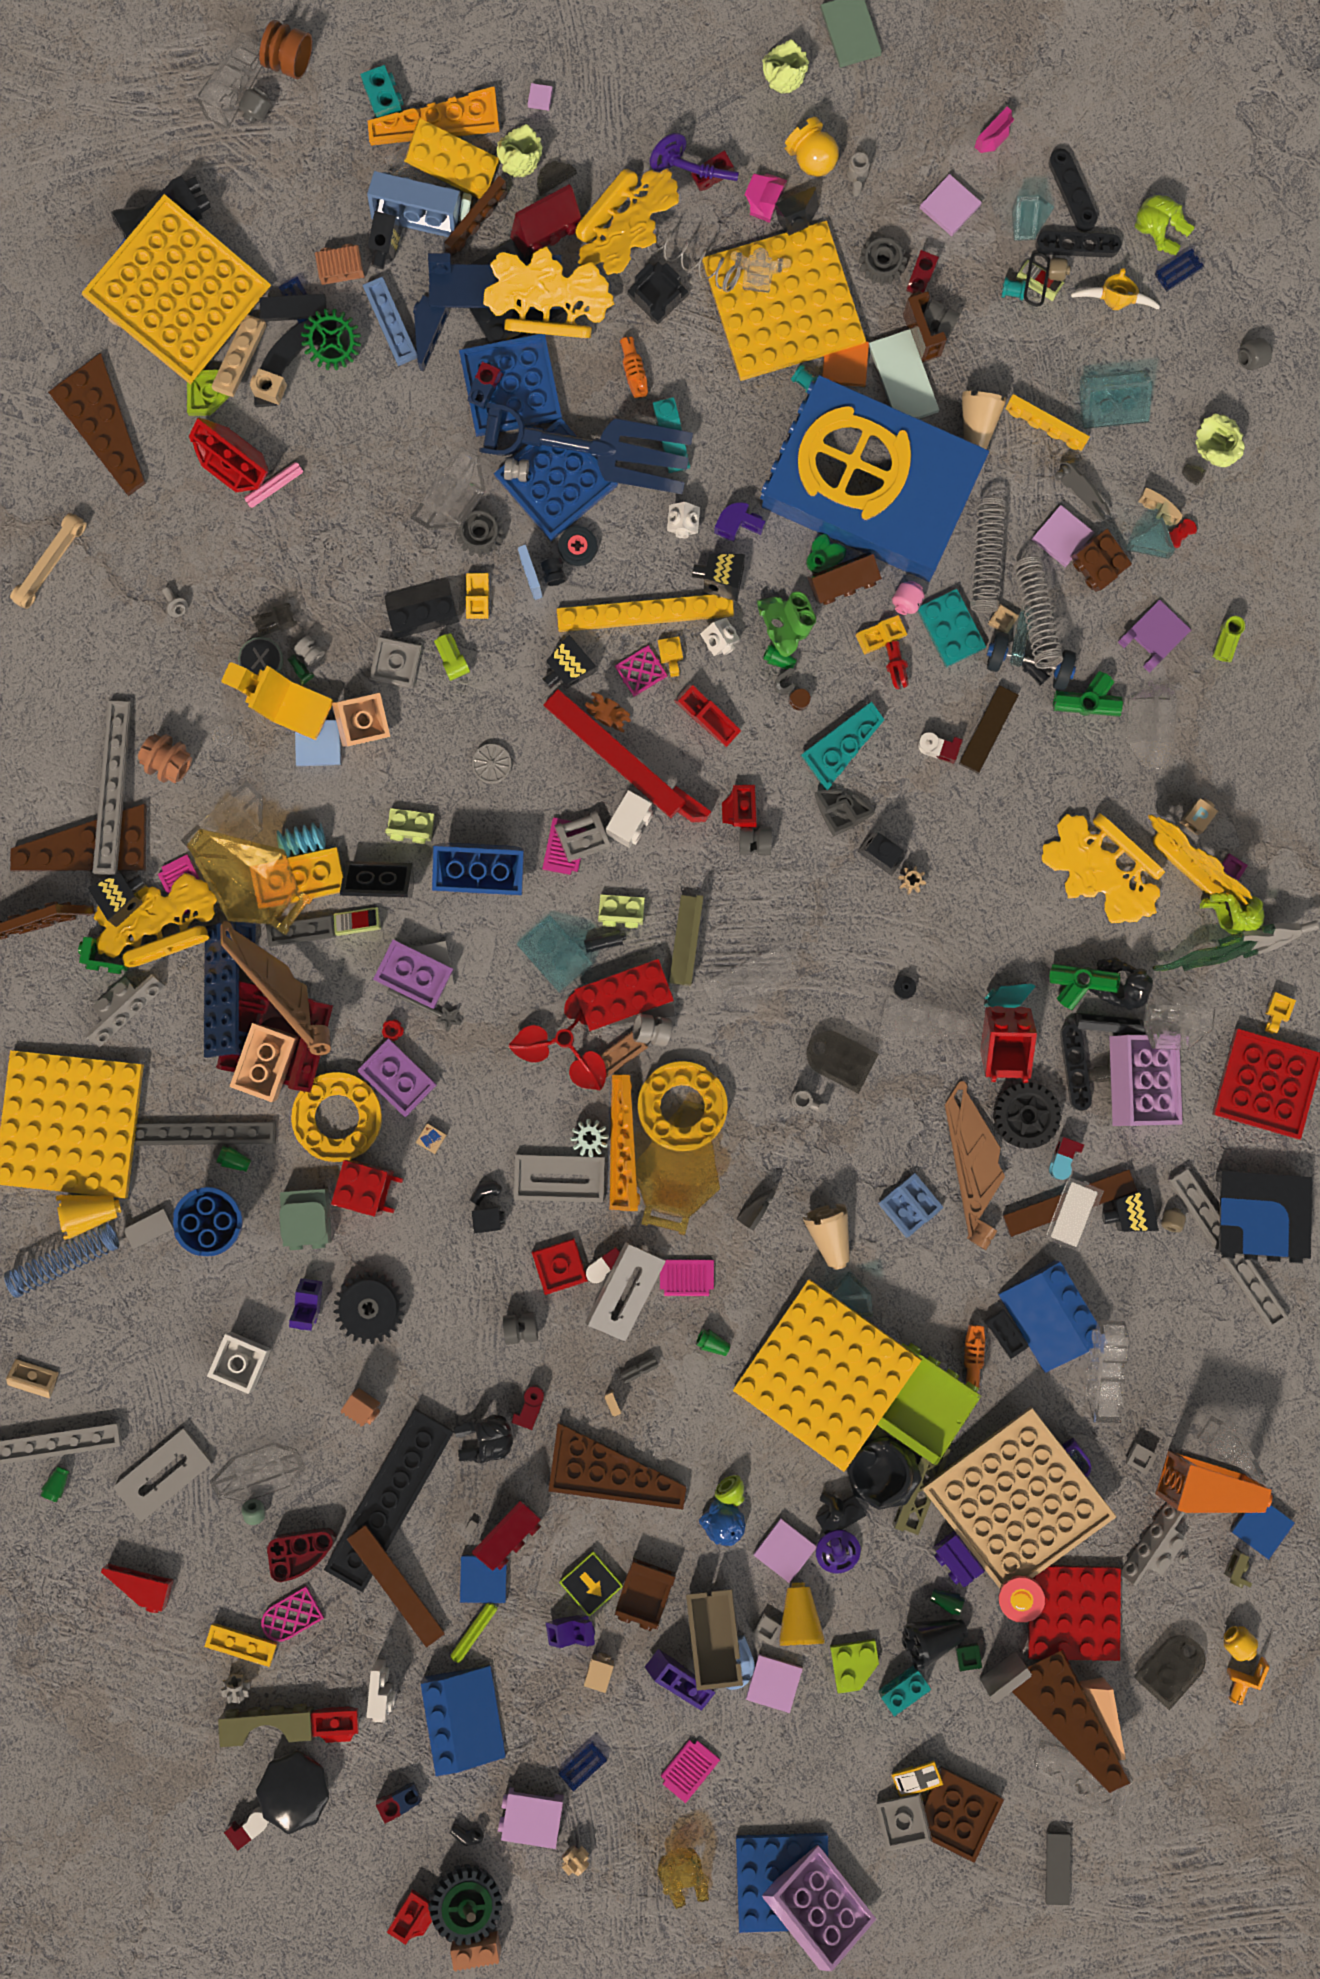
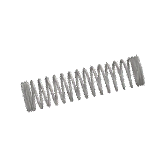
[970,497,1006,613]
[1014,556,1063,669]

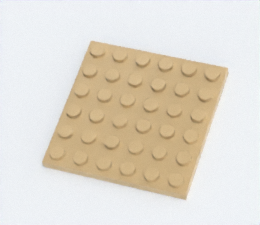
[922,1406,1116,1588]

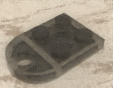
[806,1031,879,1094]
[1133,1635,1206,1710]

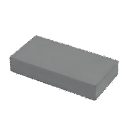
[123,1209,174,1249]

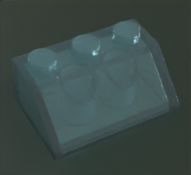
[1079,370,1152,429]

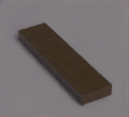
[959,685,1019,774]

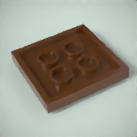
[923,1766,1004,1863]

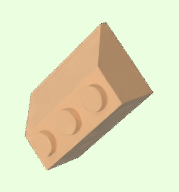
[230,1023,300,1102]
[1079,1677,1126,1760]

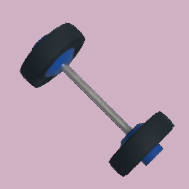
[986,631,1076,690]

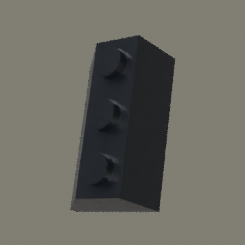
[384,579,460,639]
[340,861,415,898]

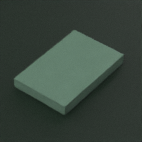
[820,0,882,68]

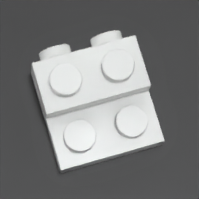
[367,1659,396,1722]

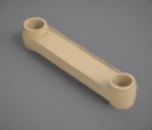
[10,513,87,609]

